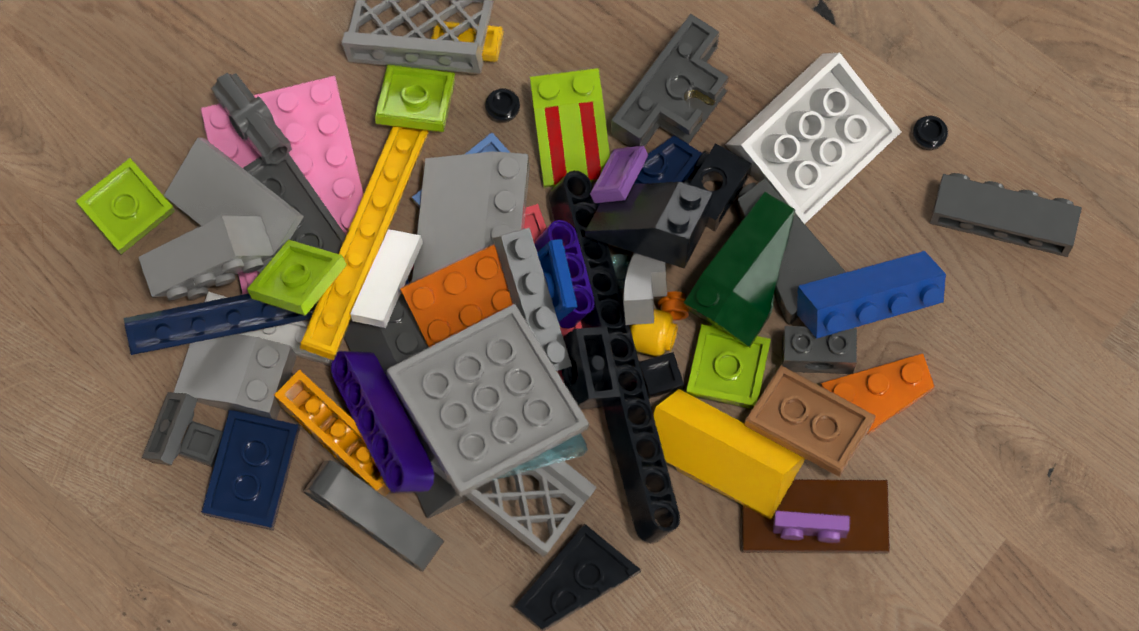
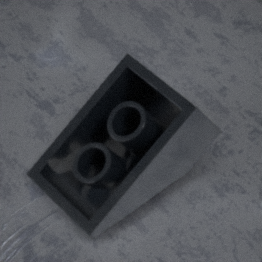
[585,182,713,269]

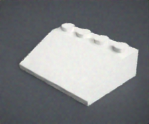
[726,53,901,224]

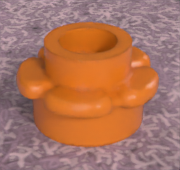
[658,291,689,320]

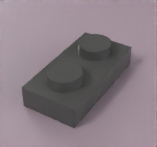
[142,392,198,465]

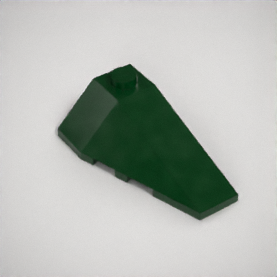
[684,192,796,348]

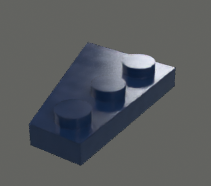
[597,136,702,207]

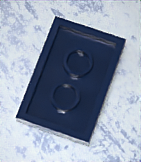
[202,410,300,531]

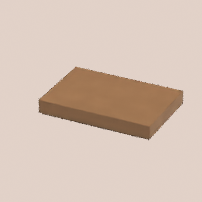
[745,365,876,477]

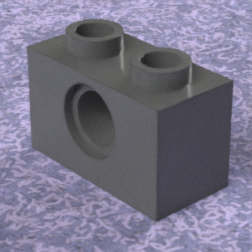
[782,326,857,374]

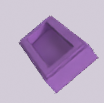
[590,146,648,203]

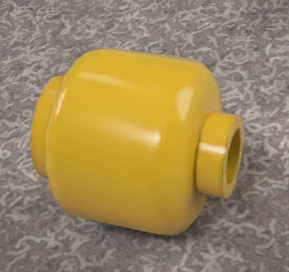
[629,309,678,357]

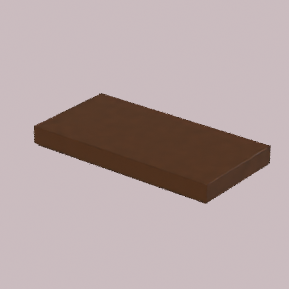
[743,479,890,554]

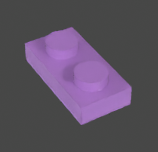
[773,511,850,543]

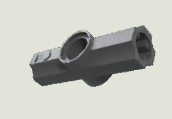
[211,73,292,165]

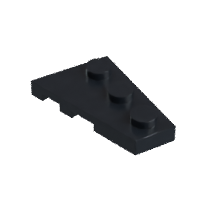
[514,524,641,631]

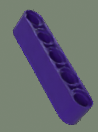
[331,351,434,493]

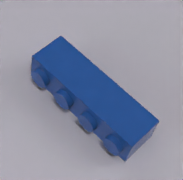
[797,251,946,338]

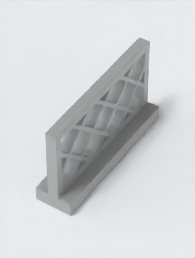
[342,0,494,74]
[431,450,597,557]

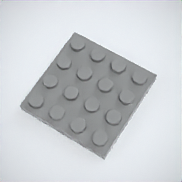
[387,304,589,498]

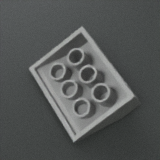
[412,151,530,282]

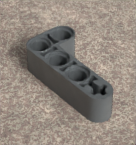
[303,460,444,572]

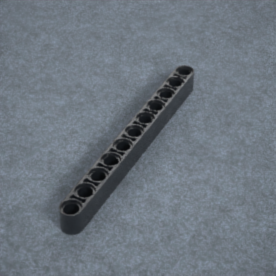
[549,170,680,544]

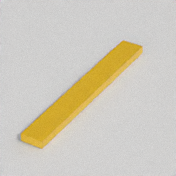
[300,126,430,361]

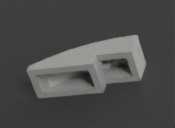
[623,252,667,325]

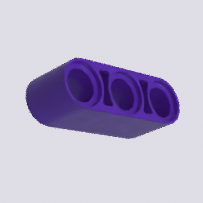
[534,220,594,329]

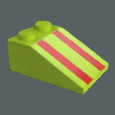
[530,68,610,188]

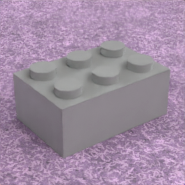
[138,216,275,300]

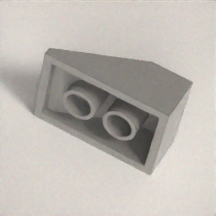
[174,334,296,420]

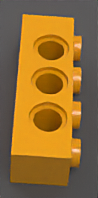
[274,369,390,497]

